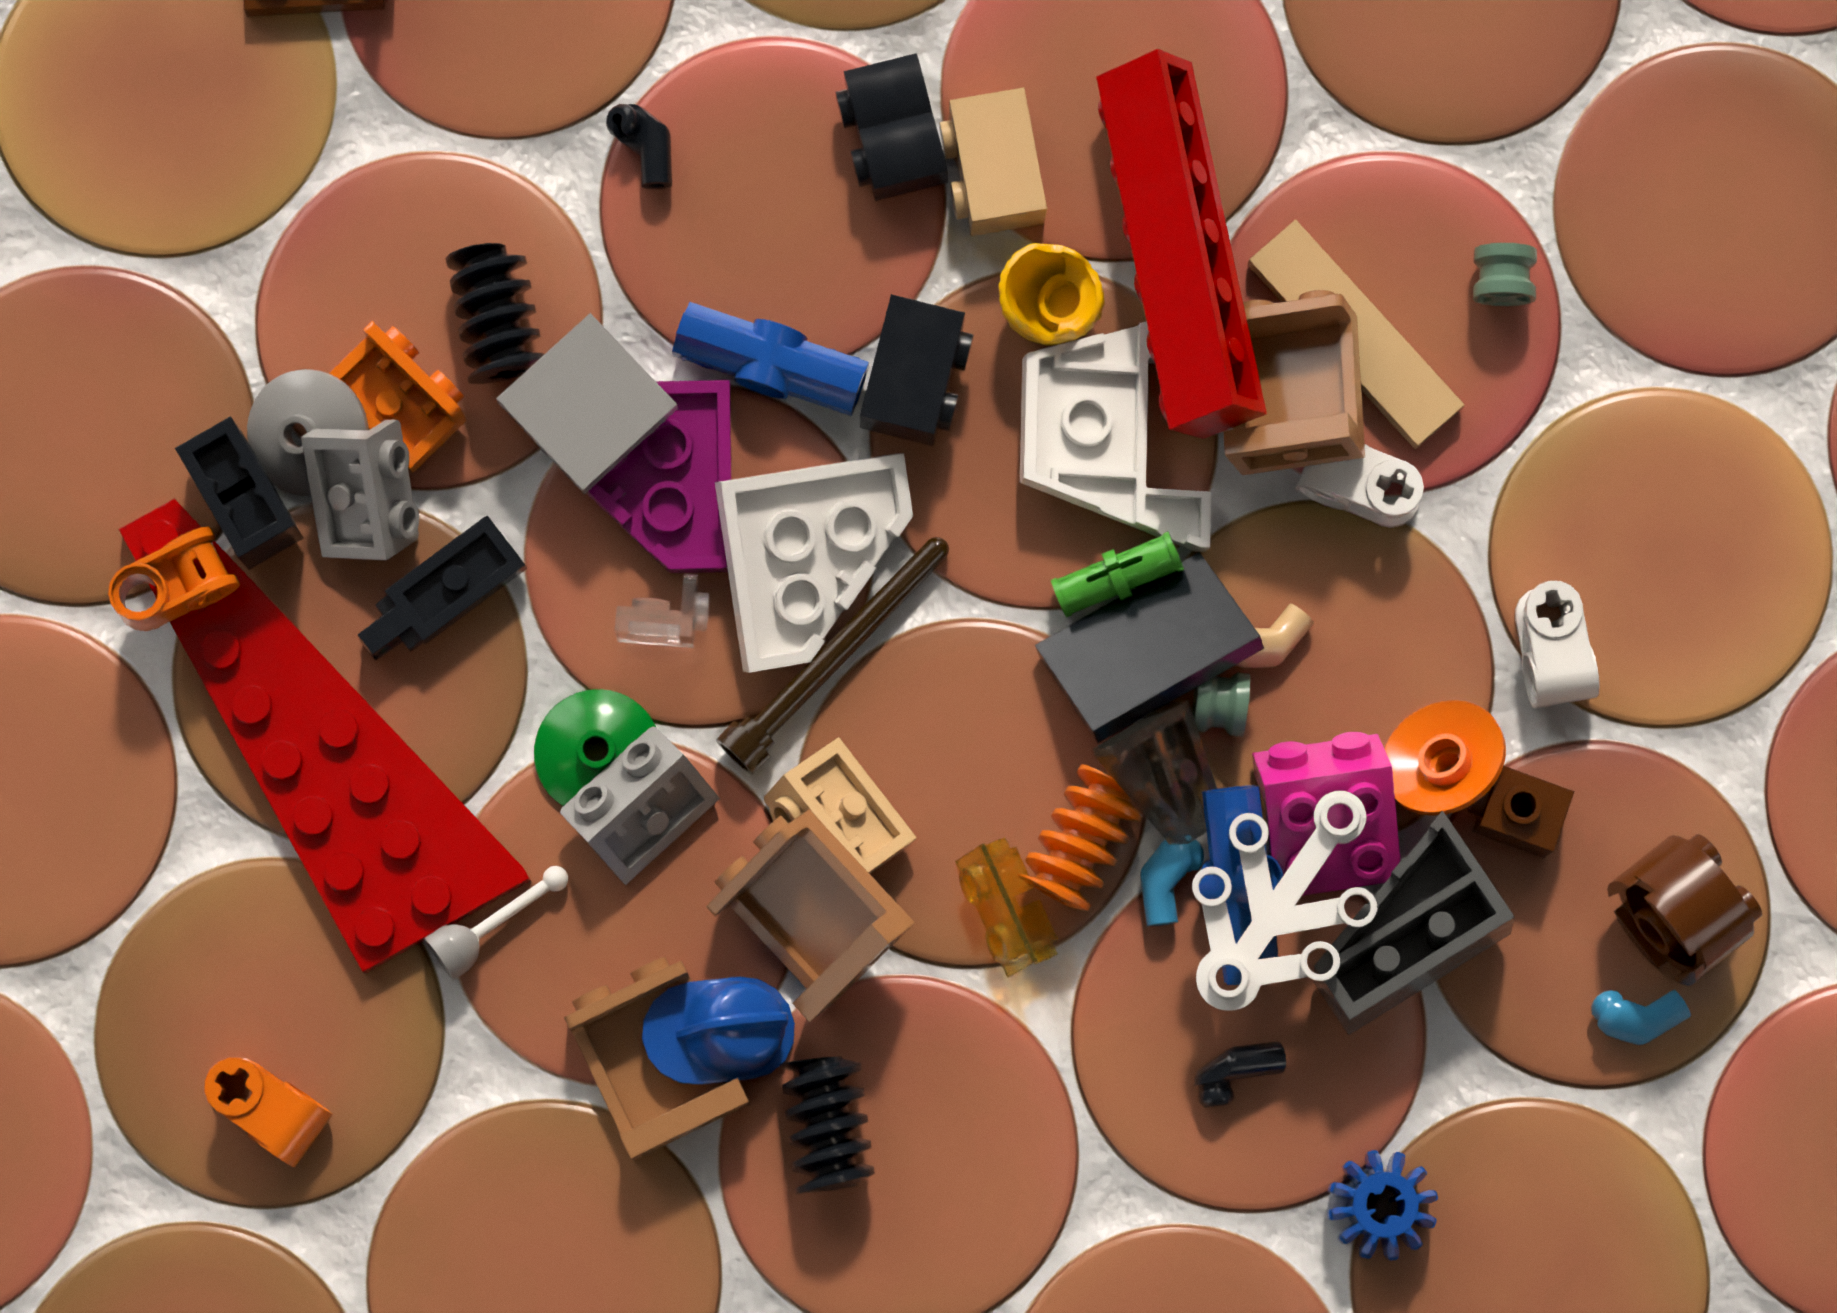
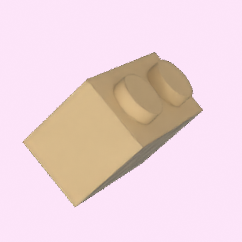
[939,87,1047,236]

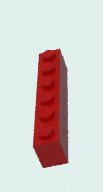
[1096,49,1267,439]

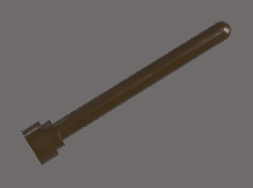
[716,537,949,775]

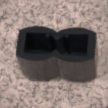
[835,53,948,201]

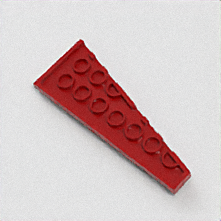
[118,498,531,974]

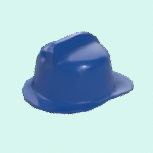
[642,977,795,1085]

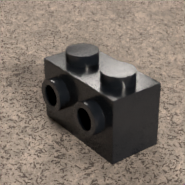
[860,294,974,446]

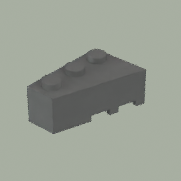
[1313,810,1515,1035]

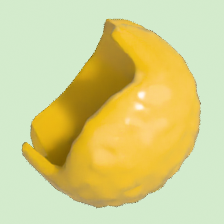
[998,243,1105,346]

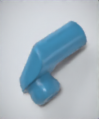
[1140,835,1204,927]
[1591,990,1691,1045]

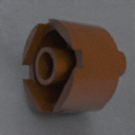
[1607,834,1762,986]

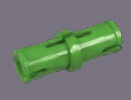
[1051,531,1184,618]

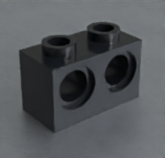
[175,416,304,570]

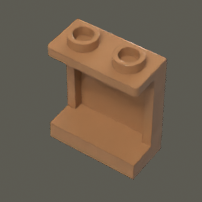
[1223,290,1365,476]
[706,809,915,1022]
[564,957,750,1161]

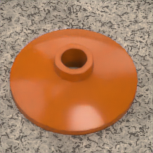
[1384,700,1506,816]

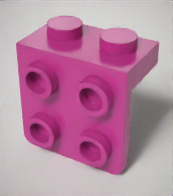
[1252,732,1400,896]

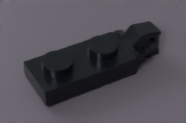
[357,515,527,660]

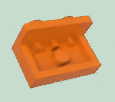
[329,321,467,473]

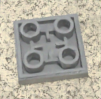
[496,313,678,494]

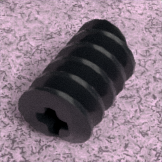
[445,243,544,384]
[779,1056,875,1194]

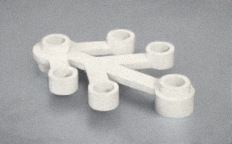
[1192,791,1377,1011]

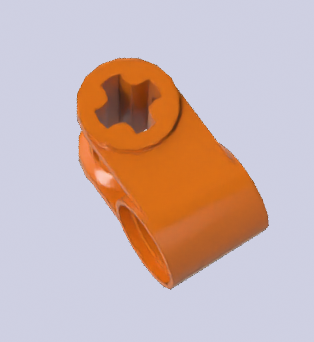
[108,526,240,631]
[204,1057,333,1168]

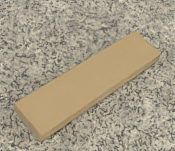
[1247,219,1465,450]

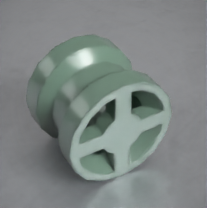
[1473,243,1537,306]
[1191,672,1250,737]

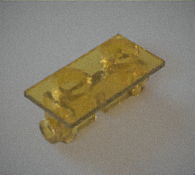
[955,837,1059,978]

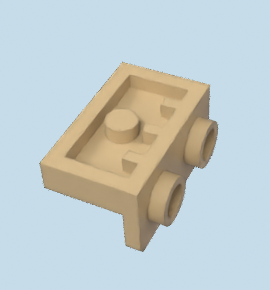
[764,737,917,874]

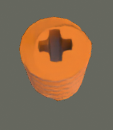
[1016,764,1143,911]

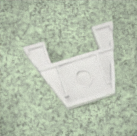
[1019,321,1211,552]

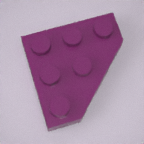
[541,380,732,573]

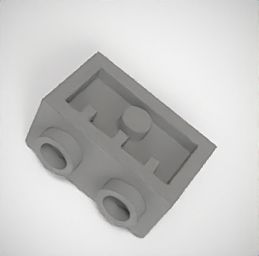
[301,420,419,560]
[560,727,720,885]

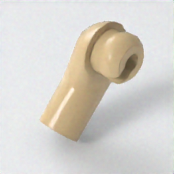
[1236,603,1314,668]

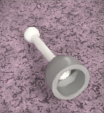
[424,866,568,981]

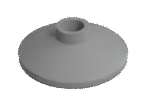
[247,369,369,496]

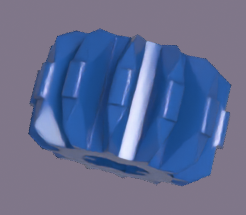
[1327,1150,1438,1261]

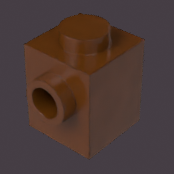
[1468,766,1575,858]

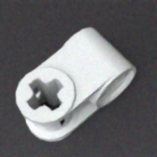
[1296,444,1424,528]
[1515,581,1600,708]

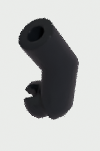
[606,104,672,189]
[1194,1042,1286,1107]

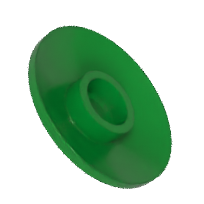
[534,689,656,806]

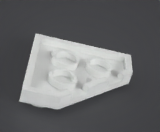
[715,453,913,673]

